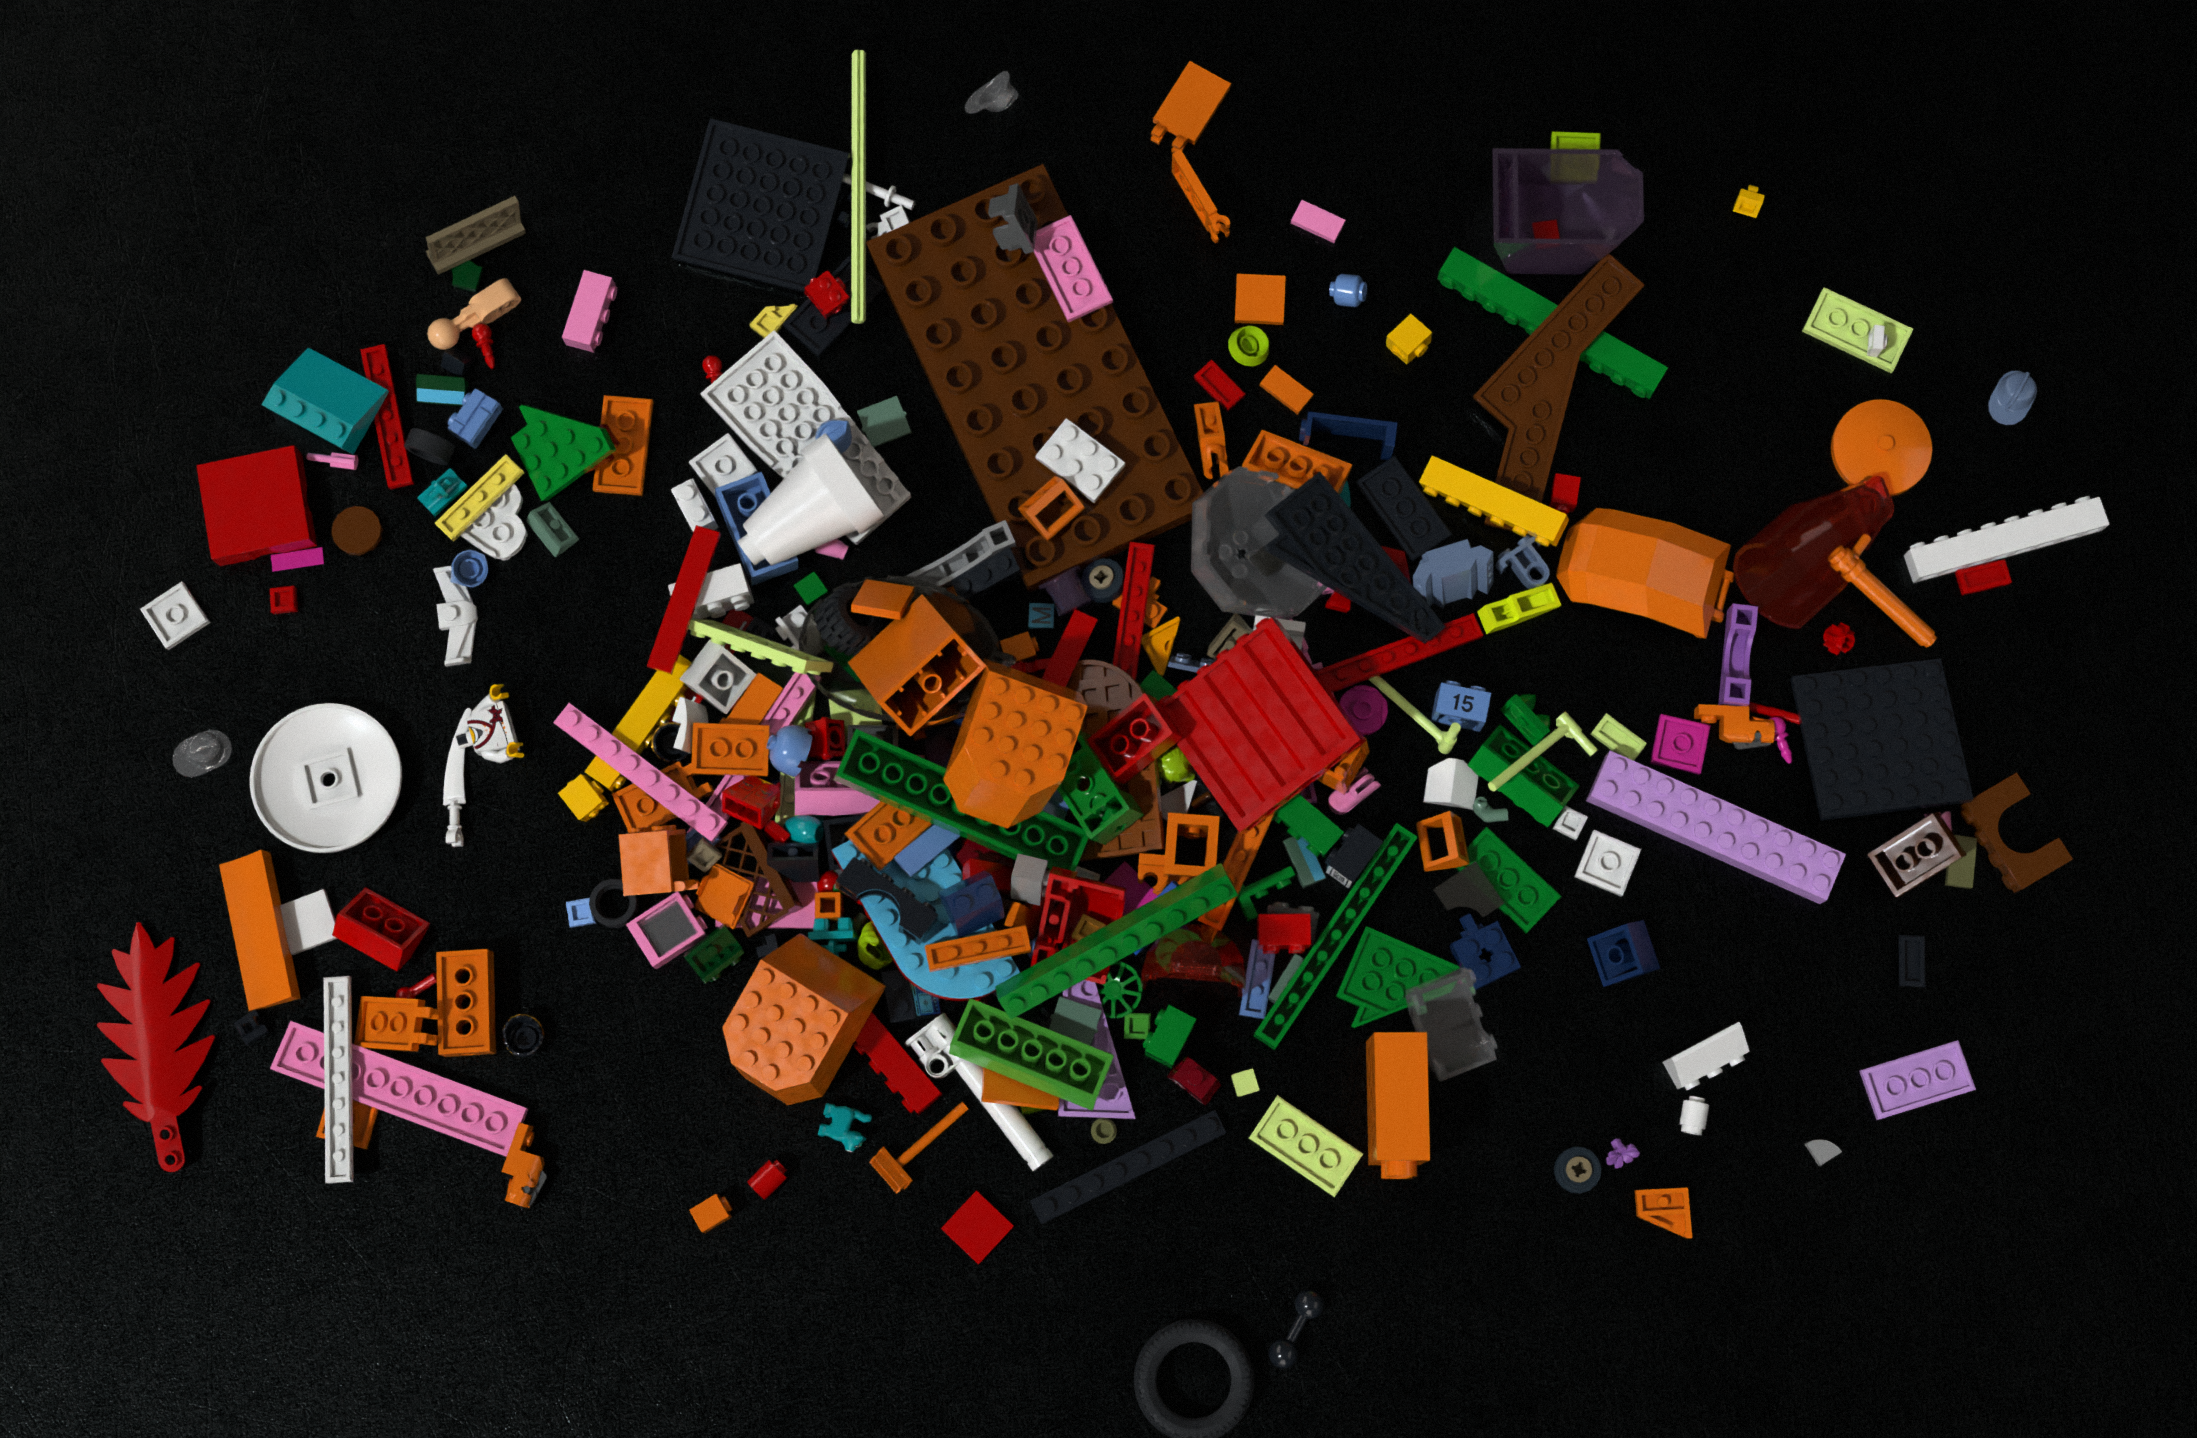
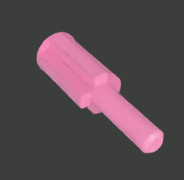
[307,452,358,470]

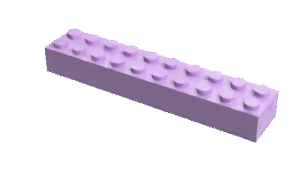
[1586,751,1846,904]

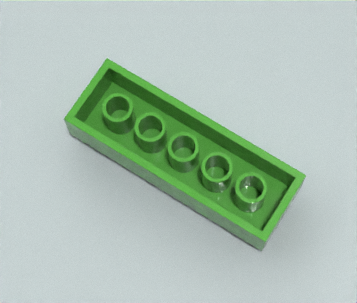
[949,999,1114,1111]

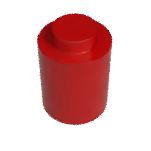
[747,1159,787,1200]

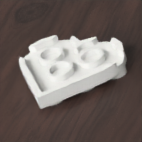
[460,484,528,561]

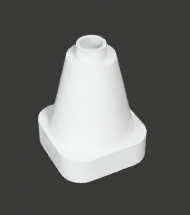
[737,433,886,566]

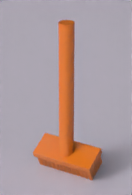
[869,1102,968,1194]

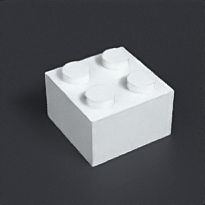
[680,640,757,714]

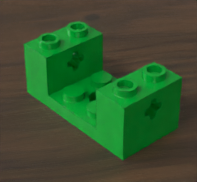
[1057,730,1144,845]

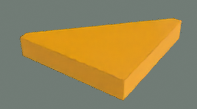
[1141,616,1180,678]

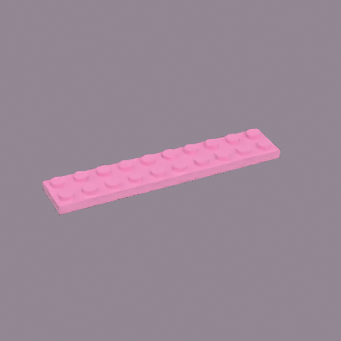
[270,1021,528,1157]

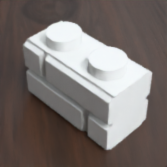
[671,478,718,532]

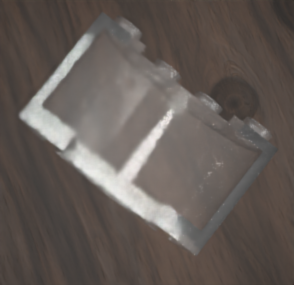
[1405,967,1497,1082]

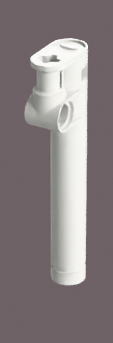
[904,1013,1053,1171]

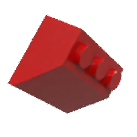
[332,887,430,971]

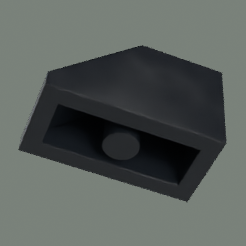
[767,842,821,882]

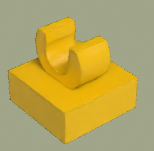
[1733,185,1765,218]

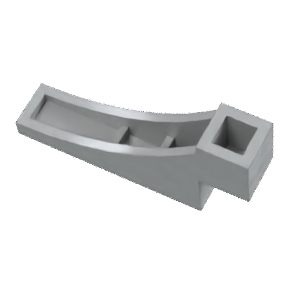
[894,520,1016,603]

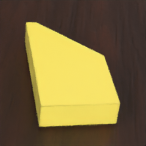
[750,304,798,338]

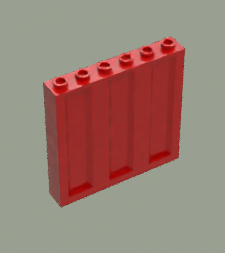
[1158,617,1366,833]

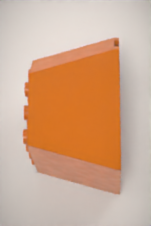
[943,658,1088,829]
[722,933,886,1105]

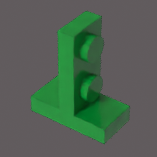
[1237,866,1295,922]

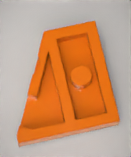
[1635,1188,1692,1238]

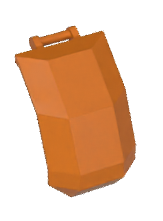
[1556,508,1735,639]

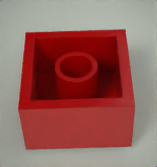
[1257,914,1311,954]

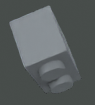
[1010,854,1050,906]

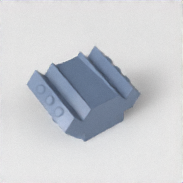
[1413,539,1494,608]

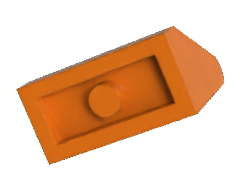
[1018,476,1085,541]
[1416,811,1470,871]

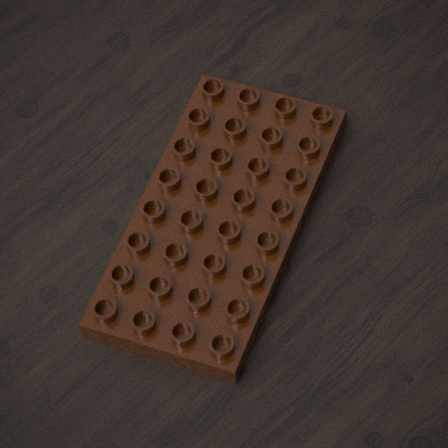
[866,164,1209,593]

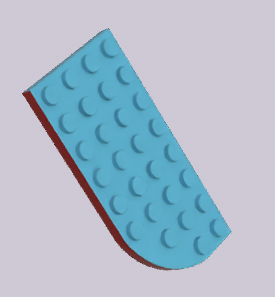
[831,824,1020,1001]

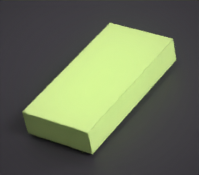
[1590,713,1647,761]

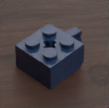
[1450,913,1521,992]

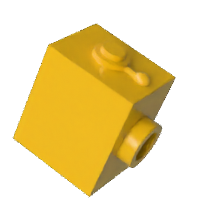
[1386,314,1432,365]
[558,774,609,822]

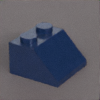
[938,871,1005,939]
[1587,920,1660,987]

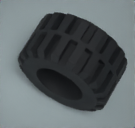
[815,586,884,656]

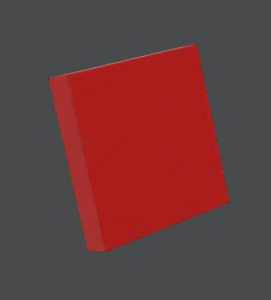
[941,1190,1014,1265]

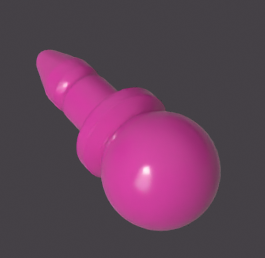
[1770,717,1792,764]

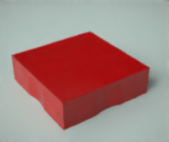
[196,445,317,566]

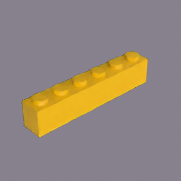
[1419,456,1569,547]
[585,654,692,792]

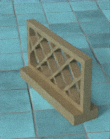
[426,196,526,275]

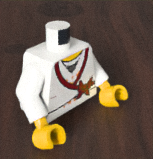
[456,684,524,763]

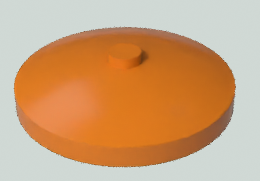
[1831,399,1932,497]

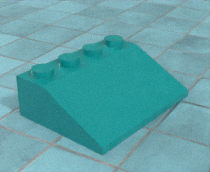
[262,348,389,455]

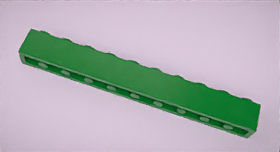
[1437,247,1668,399]
[1140,670,1344,858]
[1253,823,1417,1050]
[995,863,1238,1020]

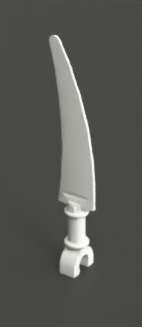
[443,708,472,847]

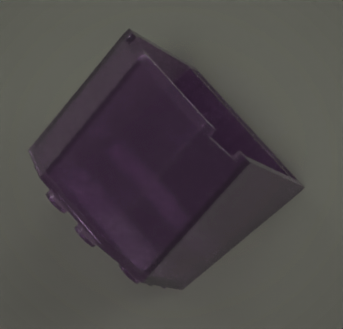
[1492,148,1644,274]

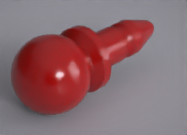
[472,323,495,369]
[702,355,723,384]

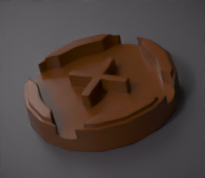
[332,506,383,556]

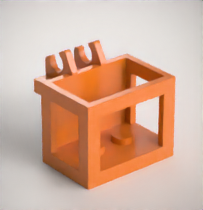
[1138,812,1220,896]

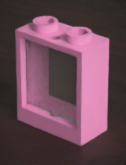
[626,891,708,970]

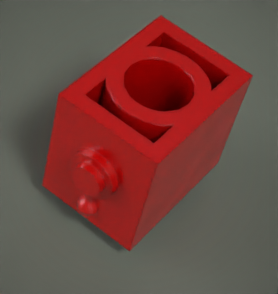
[804,270,849,319]
[805,717,845,760]

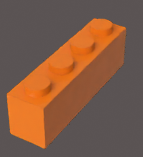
[719,672,784,725]

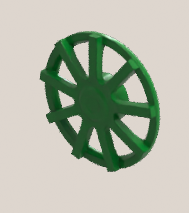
[1098,961,1143,1018]

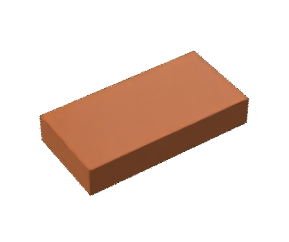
[1260,365,1314,415]

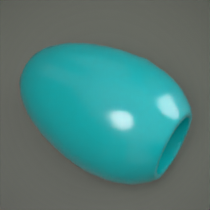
[783,815,824,843]

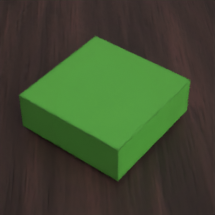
[1124,1013,1150,1040]

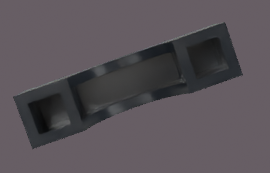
[836,857,938,945]

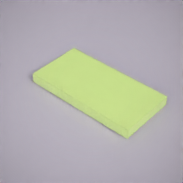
[1802,287,1913,373]
[1249,1095,1363,1197]

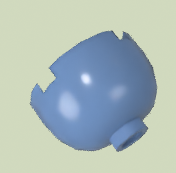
[766,725,812,777]

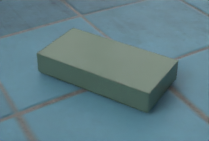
[1268,954,1303,1004]

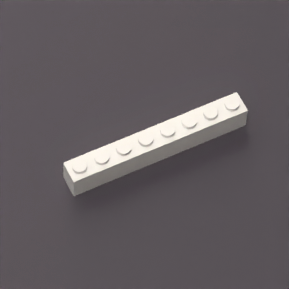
[1904,496,2109,583]

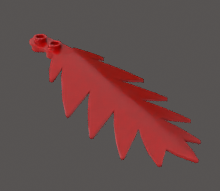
[97,922,215,1172]

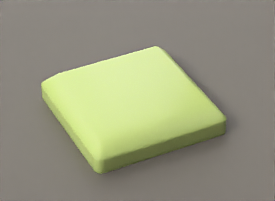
[1231,1069,1259,1097]

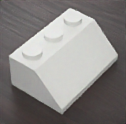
[1663,1022,1750,1090]

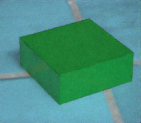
[794,572,829,607]

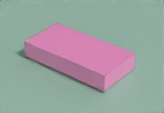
[1291,200,1345,243]

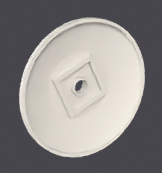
[250,703,402,853]

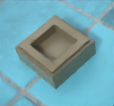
[686,838,722,873]

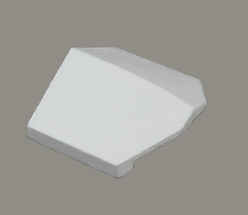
[1423,758,1478,810]

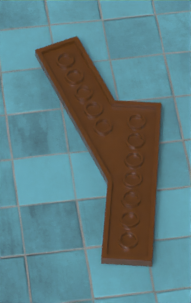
[1473,253,1645,536]

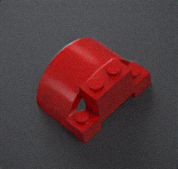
[1030,866,1127,984]

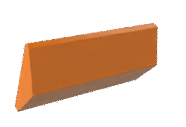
[1242,430,1352,495]

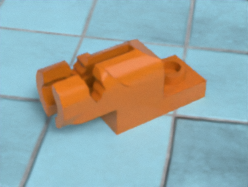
[1194,402,1229,479]

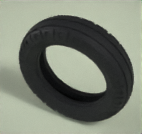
[1134,1319,1254,1438]

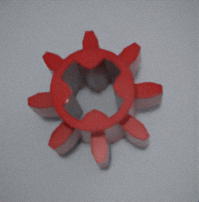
[1823,622,1855,655]

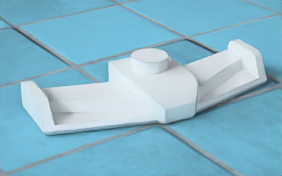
[433,566,478,667]

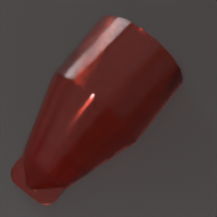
[1733,475,1894,629]
[1141,924,1246,997]

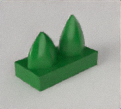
[1500,694,1550,746]

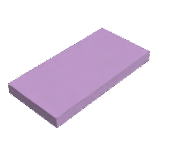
[1859,1040,1976,1120]

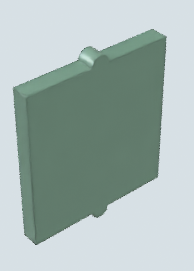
[857,396,912,448]
[1049,997,1102,1046]

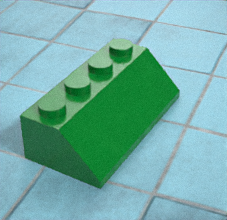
[1467,725,1580,827]

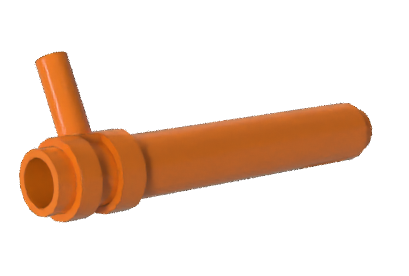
[1828,534,1937,648]

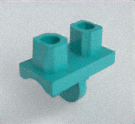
[417,468,468,516]
[808,918,859,956]

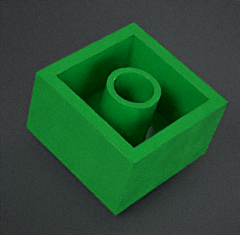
[1143,1005,1196,1069]

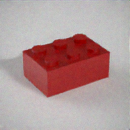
[1087,693,1183,784]

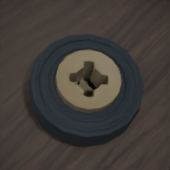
[1081,558,1125,603]
[1554,1146,1601,1193]

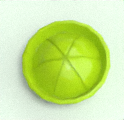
[1228,326,1269,367]

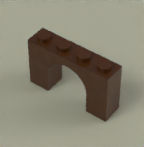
[1959,773,2073,893]

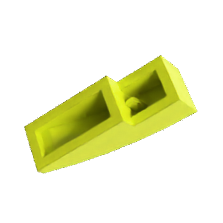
[1477,583,1561,634]

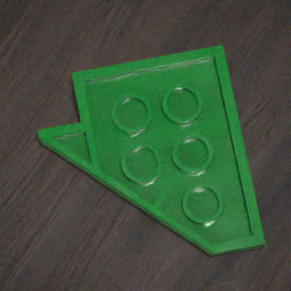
[511,405,616,501]
[1336,926,1460,1028]

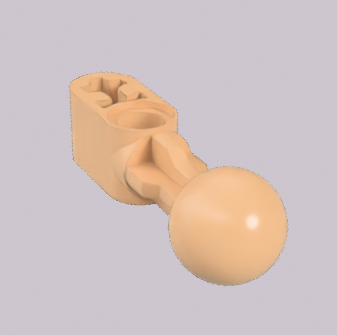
[427,278,521,350]

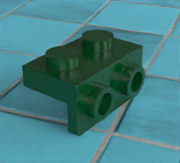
[683,924,745,984]

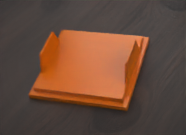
[693,863,755,929]

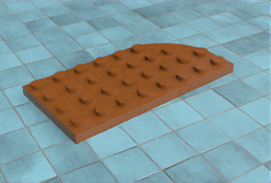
[1064,660,1165,862]

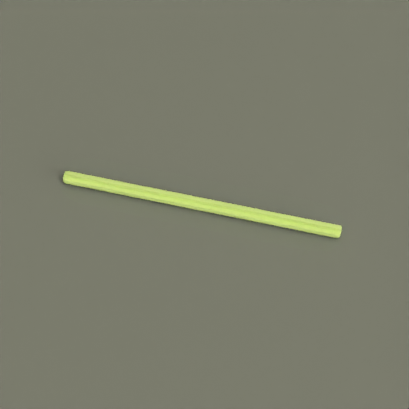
[851,50,866,324]

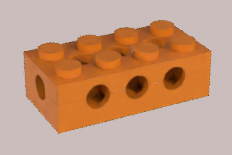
[436,949,496,1057]

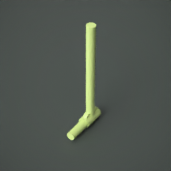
[1368,676,1461,754]
[1488,711,1598,791]

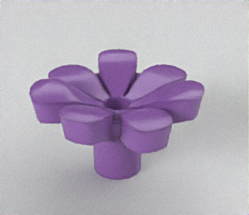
[1606,1139,1640,1168]

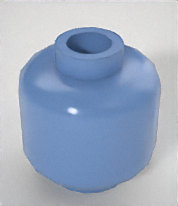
[1330,274,1367,307]

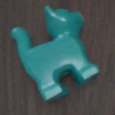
[818,1103,872,1152]

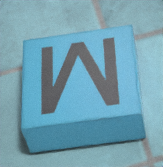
[1028,603,1054,630]

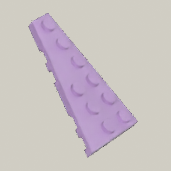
[1058,980,1135,1119]

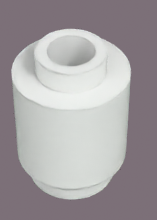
[1679,1096,1709,1135]

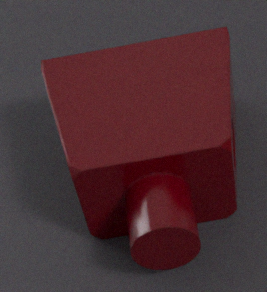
[1167,1056,1221,1106]

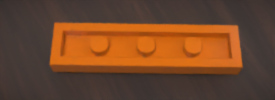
[924,925,1031,972]

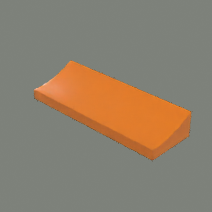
[219,849,301,1011]

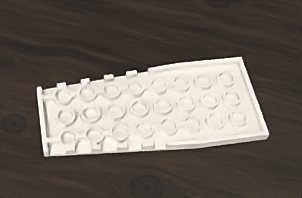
[700,330,911,545]

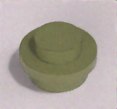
[1091,1118,1117,1144]

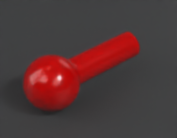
[395,973,437,999]

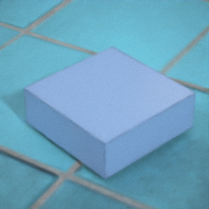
[566,898,596,928]

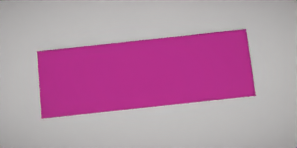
[271,547,324,572]

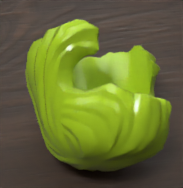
[1157,743,1196,784]
[857,921,893,970]

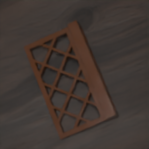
[714,822,803,938]

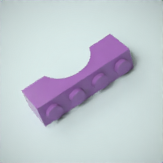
[1718,603,1758,706]

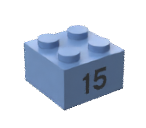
[1431,681,1491,732]

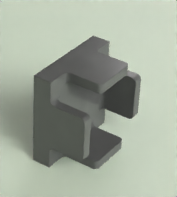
[988,183,1038,254]

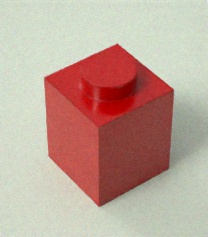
[1549,473,1581,514]

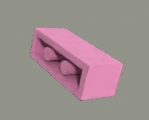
[562,270,617,352]

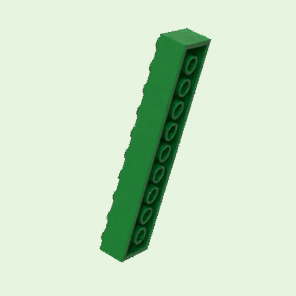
[833,729,1089,871]

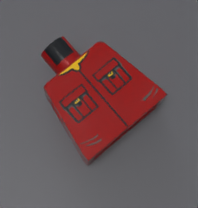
[722,776,781,830]

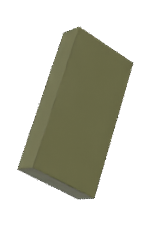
[1945,835,1977,889]

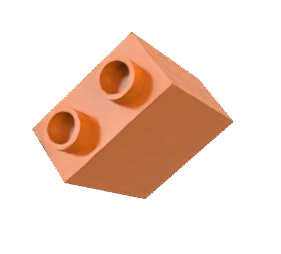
[848,594,986,737]
[1366,1032,1430,1179]

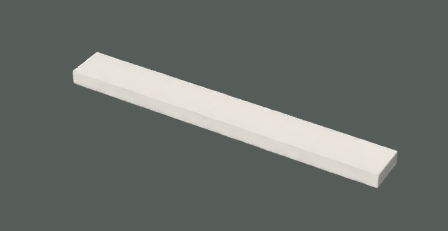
[324,976,354,1184]

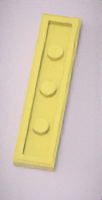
[435,454,524,542]

